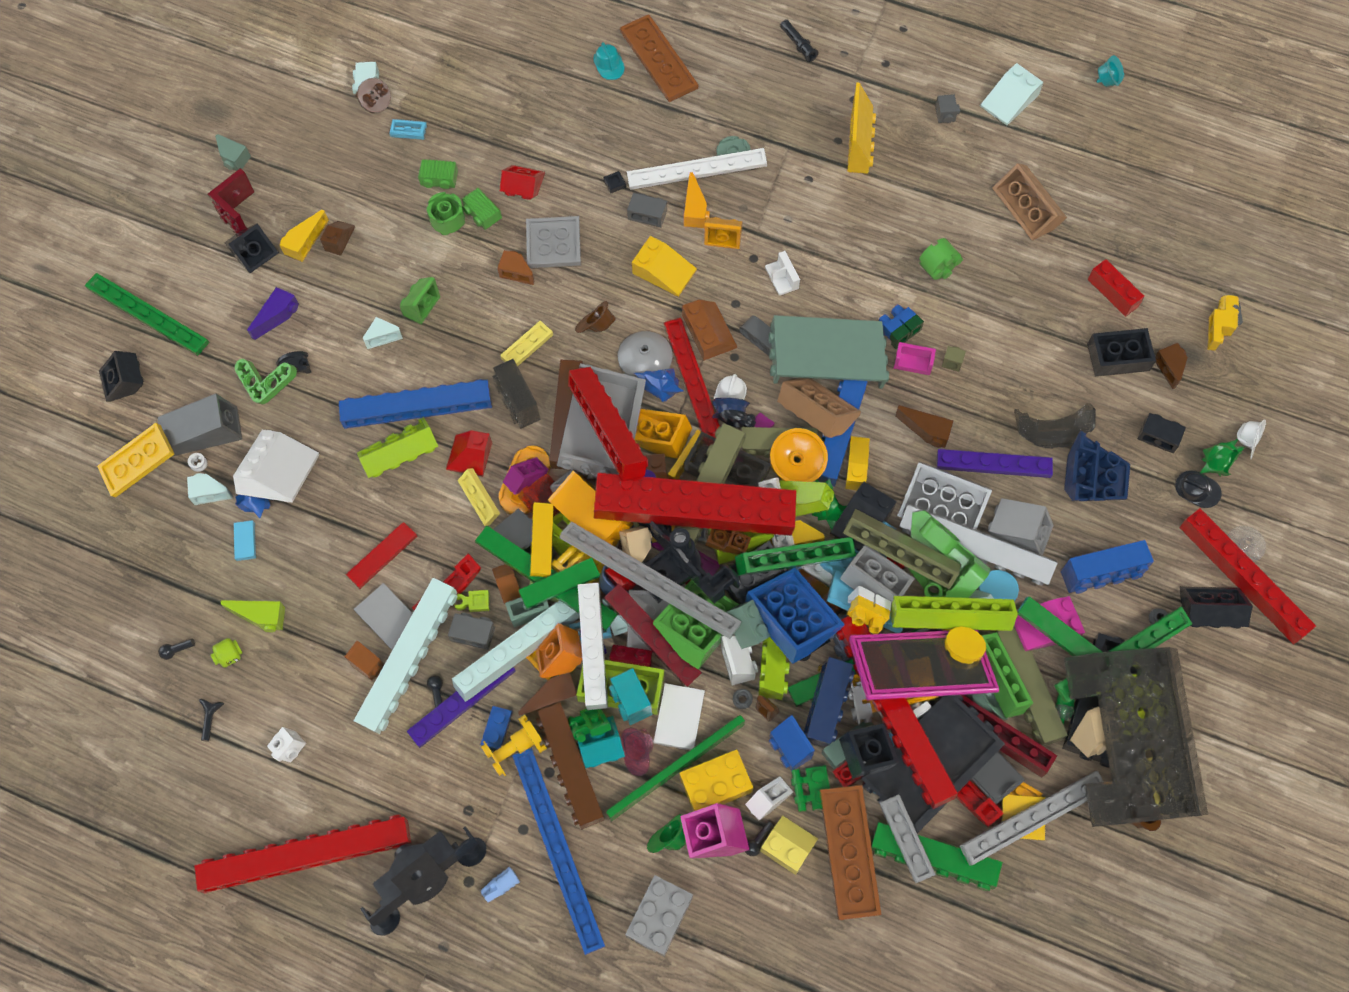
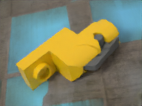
[1208,295,1243,351]

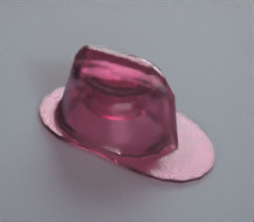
[621,727,654,776]

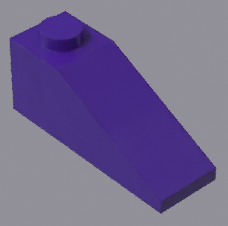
[247,287,299,340]

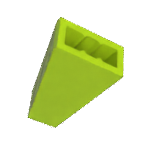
[779,480,834,516]

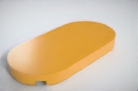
[499,445,550,515]

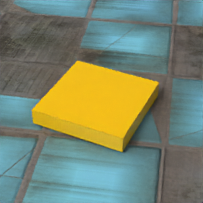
[1001,795,1045,841]

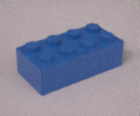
[1061,540,1154,594]

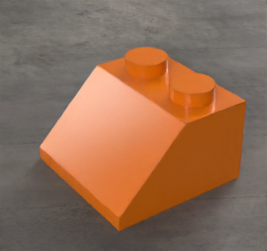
[536,623,583,678]

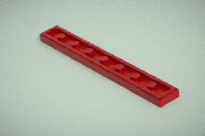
[664,318,720,450]

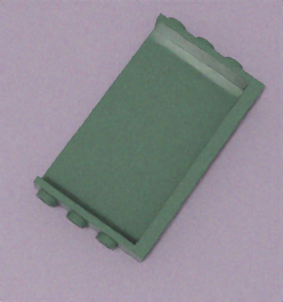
[768,315,889,389]

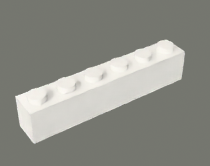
[578,583,608,710]

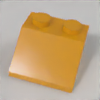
[704,217,743,249]

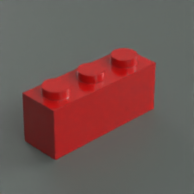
[1088,259,1145,317]

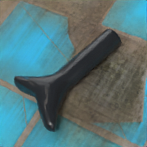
[199,699,224,742]

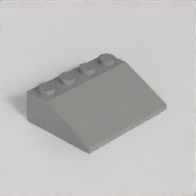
[898,461,992,529]

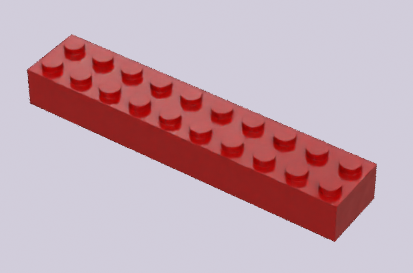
[593,473,796,536]

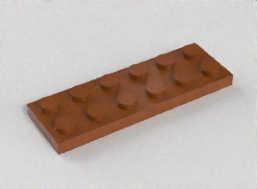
[620,14,698,102]
[820,785,881,920]

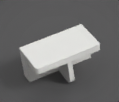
[765,251,800,295]

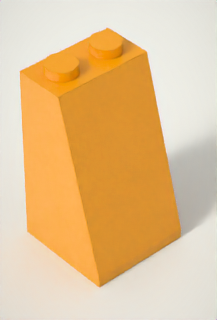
[548,471,633,547]

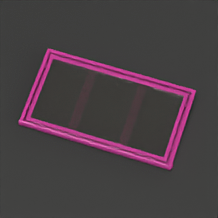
[849,630,999,700]

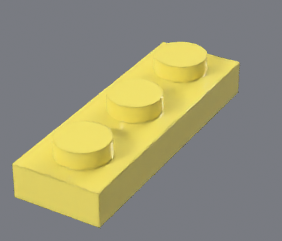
[500,321,553,370]
[457,468,500,526]

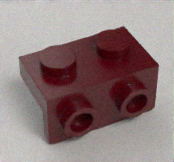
[609,644,653,667]

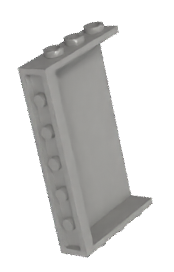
[557,363,646,475]

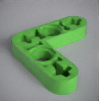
[235,359,297,404]

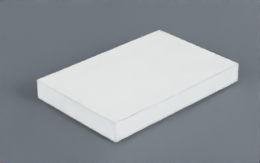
[654,683,705,750]

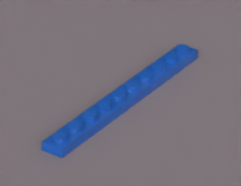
[512,748,605,955]

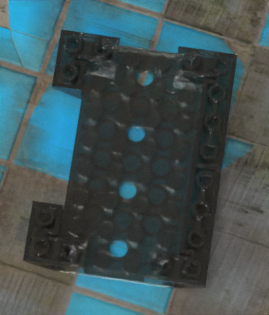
[1064,647,1209,827]

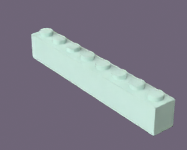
[354,578,457,735]
[452,600,580,702]

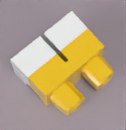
[847,586,892,634]

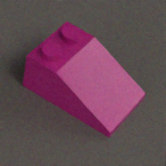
[1014,596,1086,651]

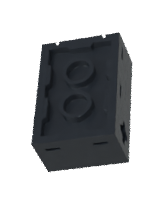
[726,541,789,605]

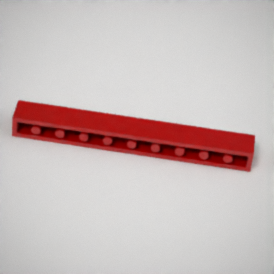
[835,616,958,809]
[194,815,412,893]

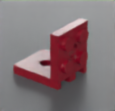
[208,168,255,234]

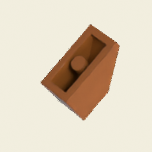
[497,250,535,285]
[344,641,384,680]

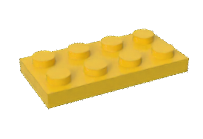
[97,423,174,498]

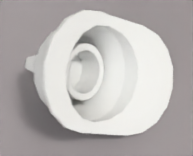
[713,374,747,411]
[1237,420,1266,459]

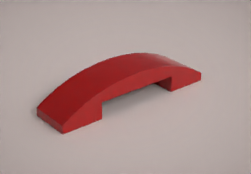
[412,553,481,611]
[956,780,1004,828]

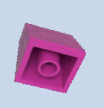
[680,803,749,858]

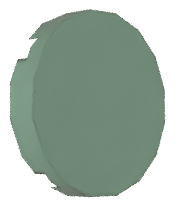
[716,136,751,156]

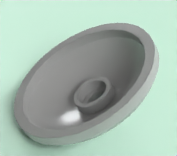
[618,331,673,378]

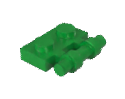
[568,709,611,743]
[791,765,830,812]

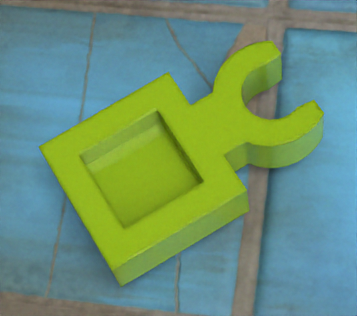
[455,590,490,612]

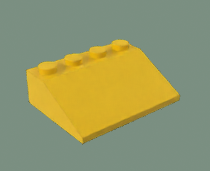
[847,82,876,174]

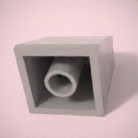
[988,498,1054,555]

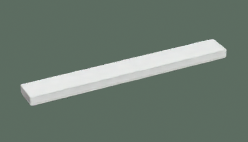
[627,148,767,190]

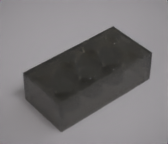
[684,431,770,487]

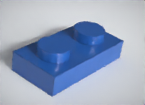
[480,706,513,750]

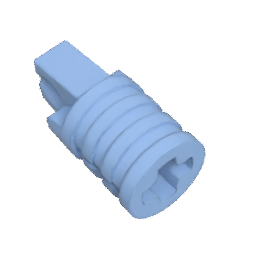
[480,866,520,902]

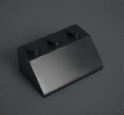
[1180,586,1253,629]

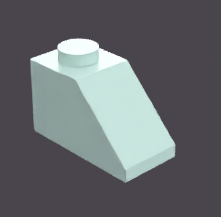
[187,473,233,505]

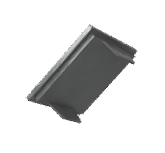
[971,751,1025,804]

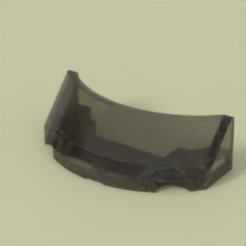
[1014,403,1096,449]

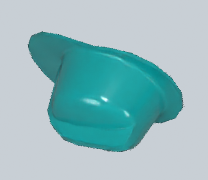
[593,42,625,80]
[1096,55,1124,87]

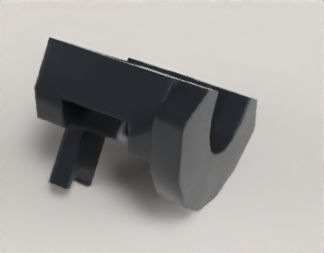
[276,351,312,375]

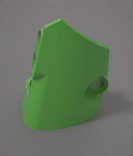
[908,510,991,598]

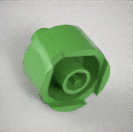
[427,192,465,235]
[919,238,963,280]

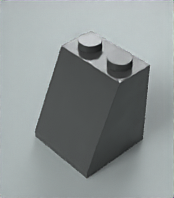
[493,509,557,559]

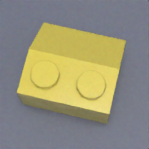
[760,816,818,875]

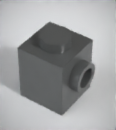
[935,94,960,123]

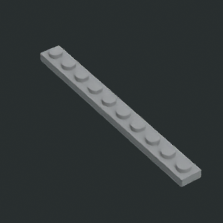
[560,522,741,639]

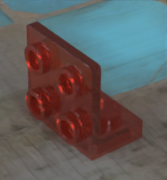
[518,474,560,517]

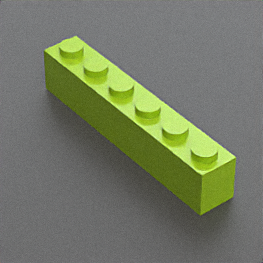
[890,596,1018,631]

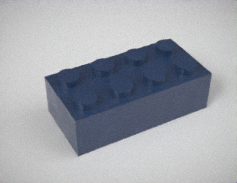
[803,657,855,748]

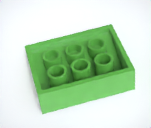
[653,579,739,670]

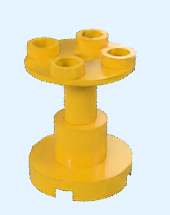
[481,714,547,776]

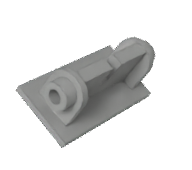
[847,681,873,724]

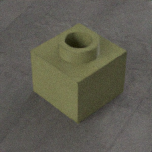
[941,346,966,372]

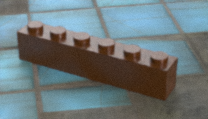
[549,359,583,470]
[536,703,605,830]

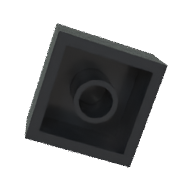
[839,723,899,779]

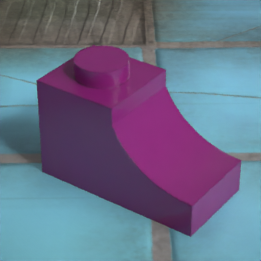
[503,457,549,495]

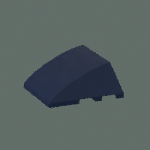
[1064,431,1130,501]

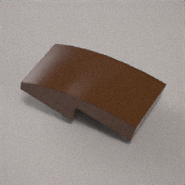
[705,529,751,555]

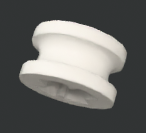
[188,453,207,472]

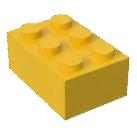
[679,750,753,812]

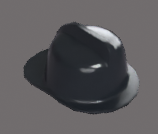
[1175,470,1222,508]

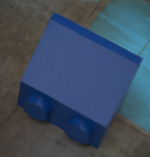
[769,715,815,771]

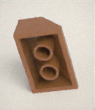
[682,299,737,361]

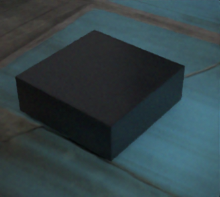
[603,171,626,194]

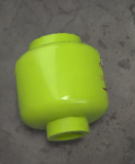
[210,638,243,668]

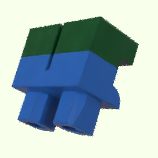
[879,304,924,349]

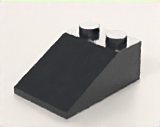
[830,482,897,552]

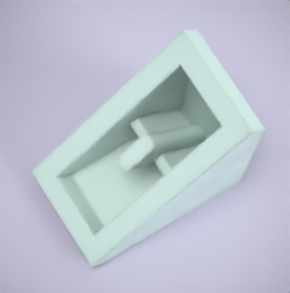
[363,317,403,349]

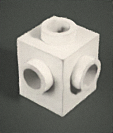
[267,727,306,763]

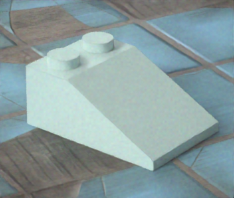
[980,63,1043,125]

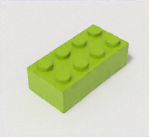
[576,660,665,715]

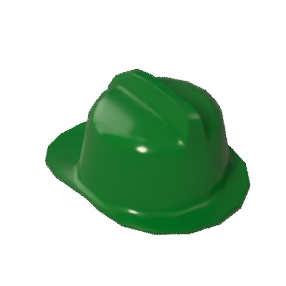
[647,814,686,853]

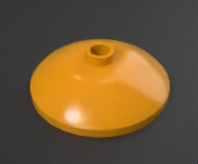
[770,428,828,482]

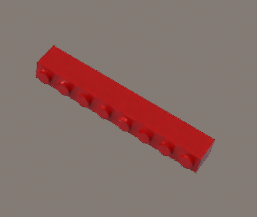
[568,367,648,480]
[1179,508,1316,645]

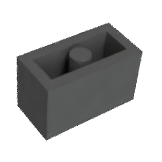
[627,193,667,228]
[448,613,495,650]

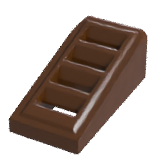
[756,695,780,722]

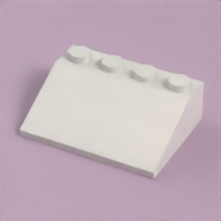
[233,430,319,503]

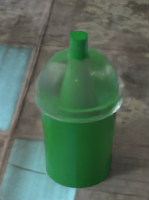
[1055,693,1075,725]

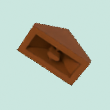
[492,564,521,605]

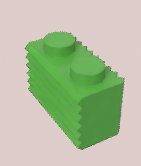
[418,159,458,189]
[462,188,502,230]

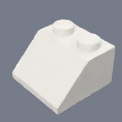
[721,636,758,685]

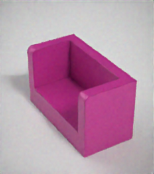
[893,342,936,375]

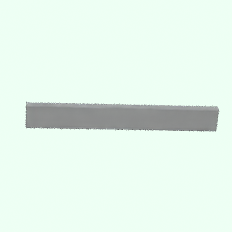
[960,771,1108,865]

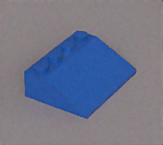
[745,568,844,664]

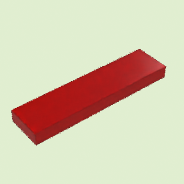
[346,522,418,589]

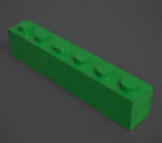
[735,537,856,576]
[871,822,1003,891]

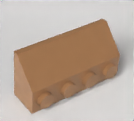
[992,163,1067,240]
[777,378,861,438]

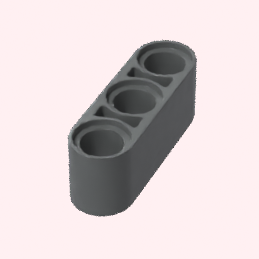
[739,315,772,356]

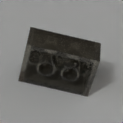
[492,359,541,429]

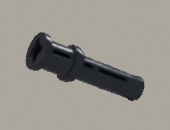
[780,19,819,62]

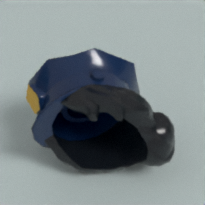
[712,397,756,428]

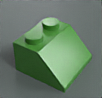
[400,277,440,324]

